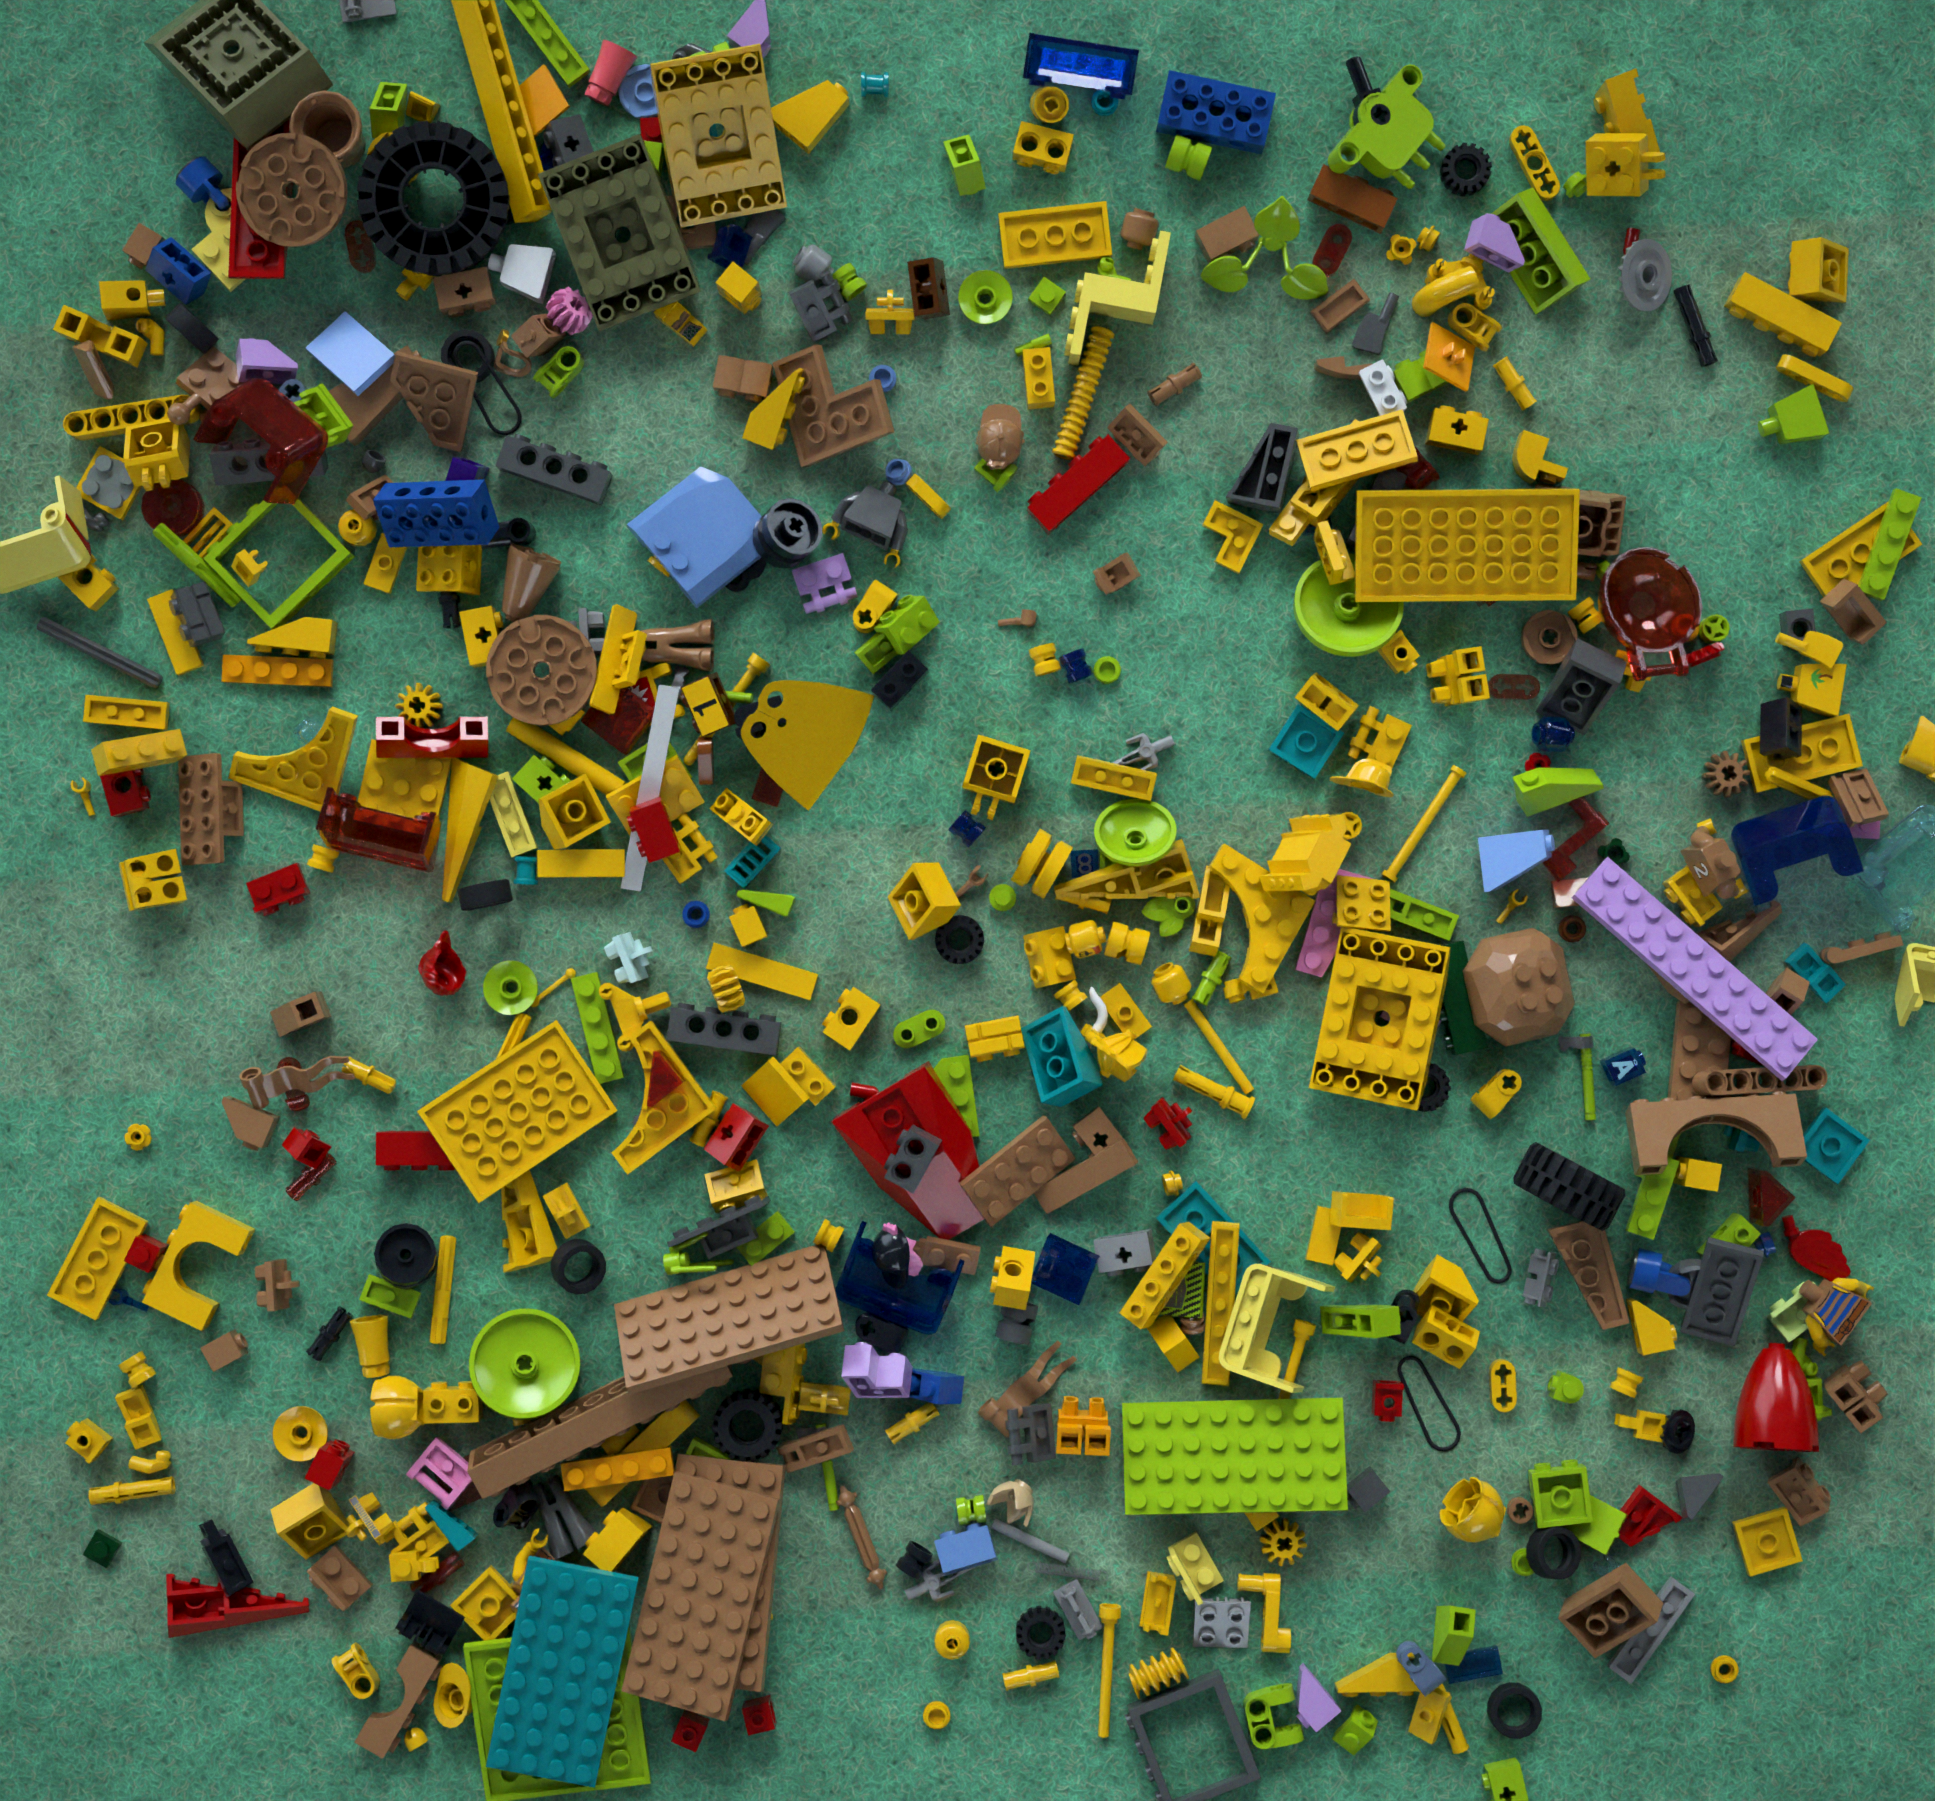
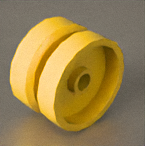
[1011,829,1073,899]

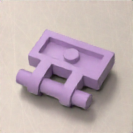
[792,553,858,614]

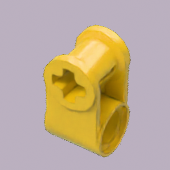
[1448,303,1502,351]
[853,579,899,633]
[1470,1069,1522,1120]
[331,1642,380,1699]

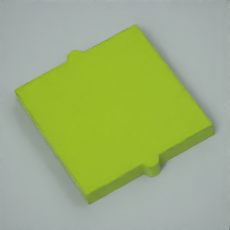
[1565,1495,1627,1555]

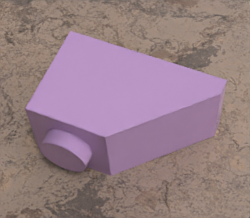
[727,0,771,58]
[1464,213,1525,273]
[235,338,298,384]
[1296,1663,1341,1732]

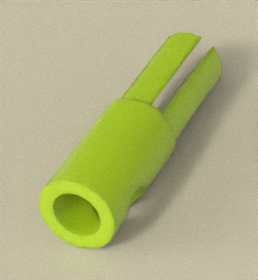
[1014,334,1052,357]

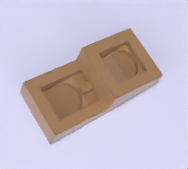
[1314,356,1372,380]

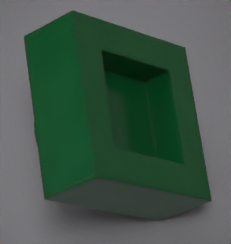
[83,1529,122,1568]

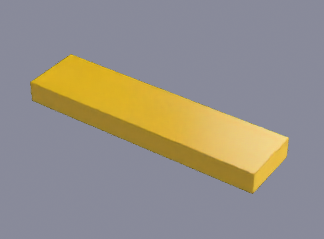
[706,942,819,1000]

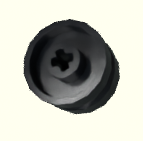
[753,498,822,569]
[374,1223,438,1290]

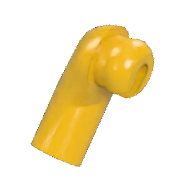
[136,318,165,356]
[128,1450,171,1474]

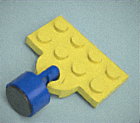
[176,156,246,292]

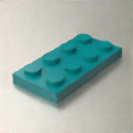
[1155,1180,1271,1295]

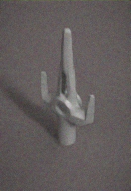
[1112,733,1175,771]
[904,1560,974,1602]

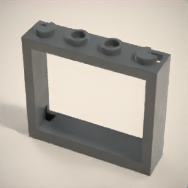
[1125,1669,1261,1801]

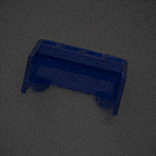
[1023,33,1139,100]
[835,1221,965,1335]

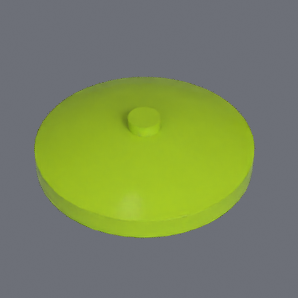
[1293,553,1404,657]
[469,1308,580,1420]

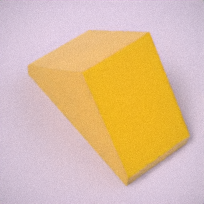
[1147,1315,1200,1373]

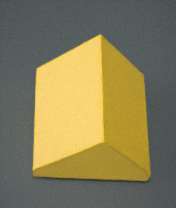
[406,91,440,123]

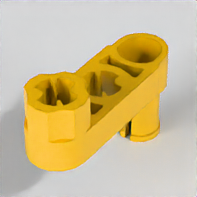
[1237,1573,1291,1653]

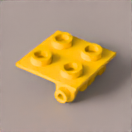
[1332,875,1391,932]

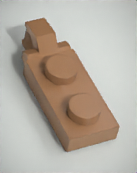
[913,1236,981,1275]

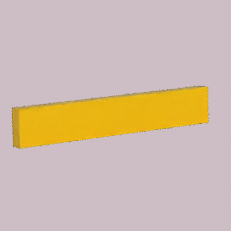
[1202,1221,1240,1386]

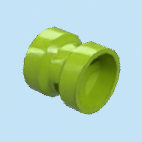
[832,263,867,301]
[956,1495,987,1526]

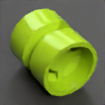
[1165,134,1213,181]

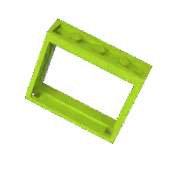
[203,483,356,630]

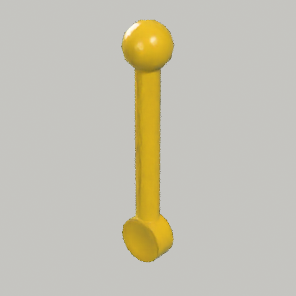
[531,968,576,1007]

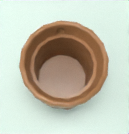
[289,90,366,170]

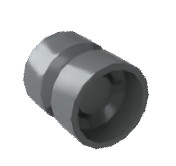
[995,1302,1038,1345]

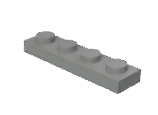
[1607,1576,1695,1684]

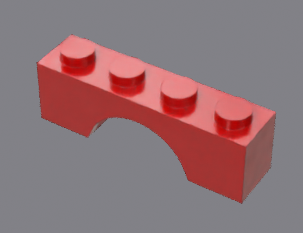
[376,717,488,758]

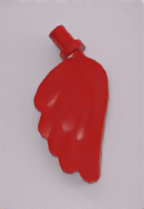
[1782,1215,1851,1282]

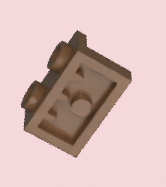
[1107,404,1168,466]
[1767,1457,1831,1527]
[307,1544,373,1612]

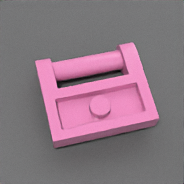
[406,1437,472,1511]

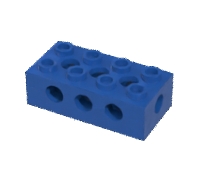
[1156,70,1276,155]
[373,479,500,547]

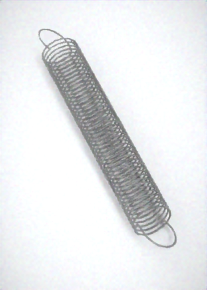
[1027,1562,1108,1581]

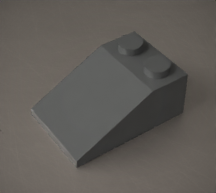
[1535,638,1627,735]

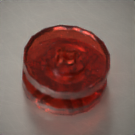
[141,479,205,537]

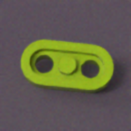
[893,1009,945,1048]

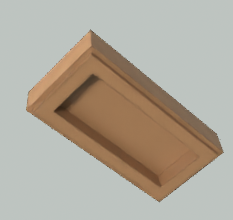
[1310,279,1370,334]

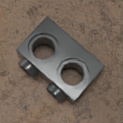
[883,1125,942,1194]

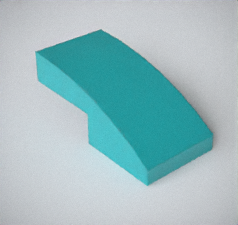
[1784,943,1846,1003]

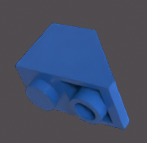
[909,1368,964,1404]

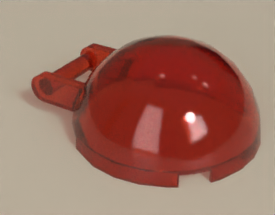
[1597,547,1703,681]

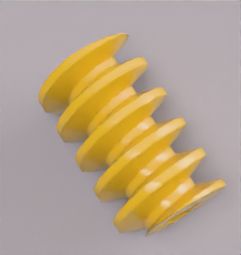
[1129,1647,1190,1699]

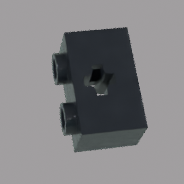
[871,650,929,711]

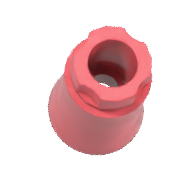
[585,40,637,106]

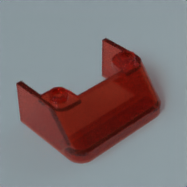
[193,378,328,504]
[316,787,441,872]

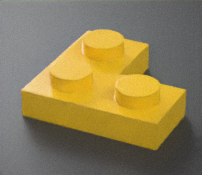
[1202,500,1264,574]

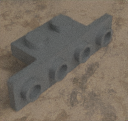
[667,1195,771,1259]

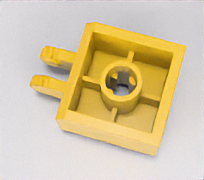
[1585,133,1666,197]
[123,418,190,491]
[962,734,1031,820]

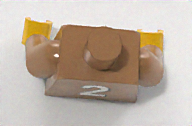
[1680,818,1749,899]

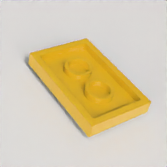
[606,755,705,836]

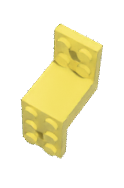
[1064,230,1171,366]

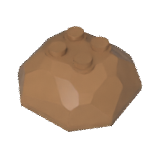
[1463,928,1575,1046]

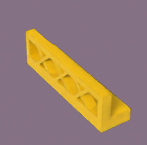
[1290,419,1360,527]

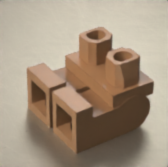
[1823,1360,1888,1433]

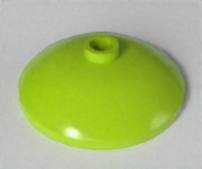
[1094,798,1177,866]

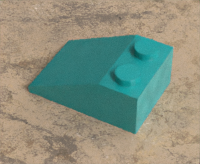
[1021,1006,1103,1107]

